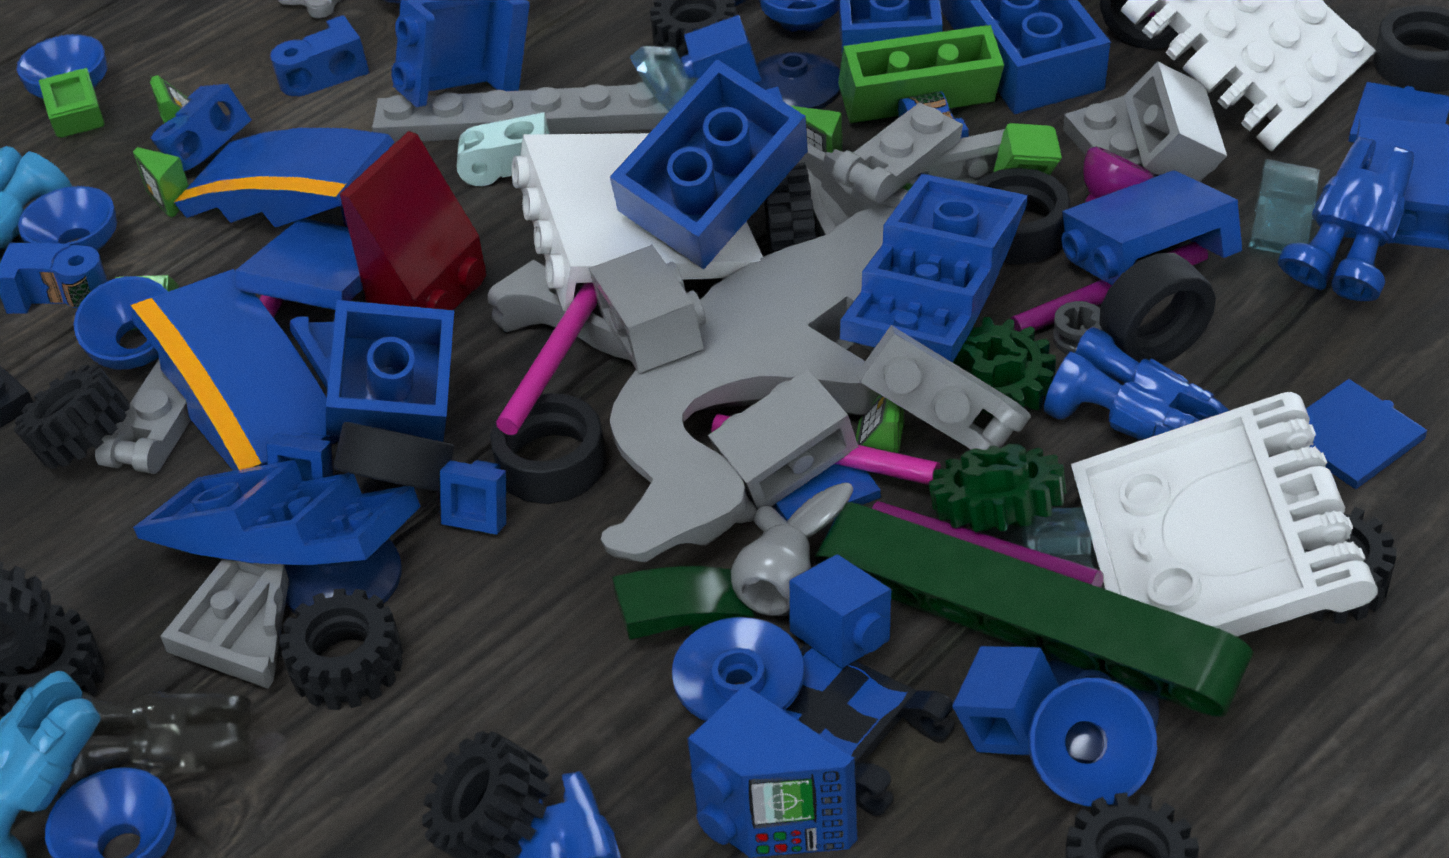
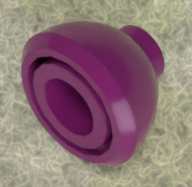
[1083,146,1154,202]

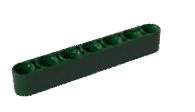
[814,502,1253,717]

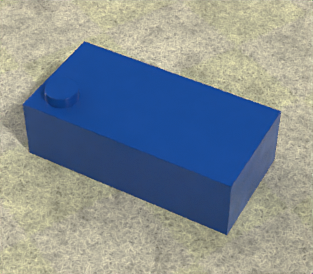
[939,0,1110,114]

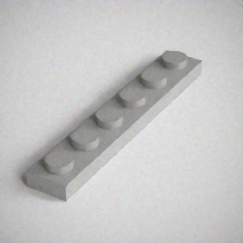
[372,82,672,143]

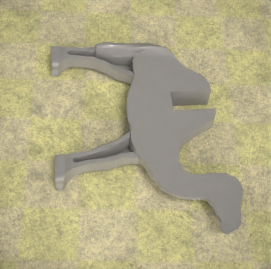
[488,142,908,562]

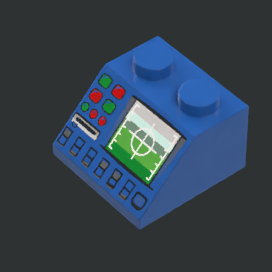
[688,685,857,858]

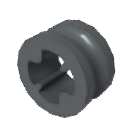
[1053,301,1102,354]

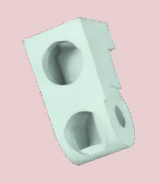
[457,112,550,186]

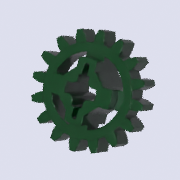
[953,317,1056,422]
[929,444,1067,532]

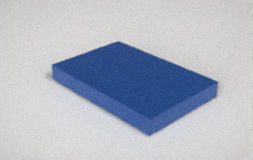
[235,218,363,310]

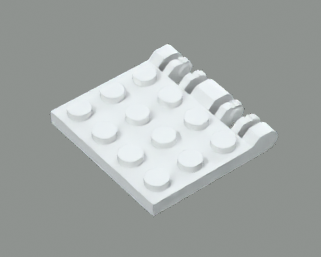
[1121,0,1376,152]
[1071,392,1378,637]

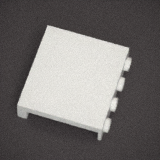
[511,133,763,311]

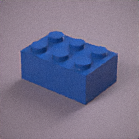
[610,59,808,269]

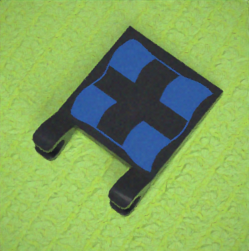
[784,643,955,816]

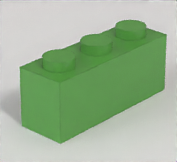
[838,25,1004,123]

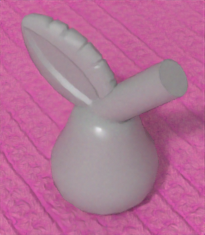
[731,482,853,617]

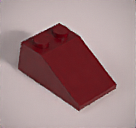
[340,131,487,310]

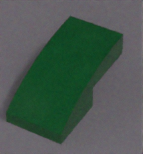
[612,566,754,640]

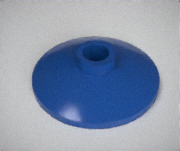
[672,617,804,721]

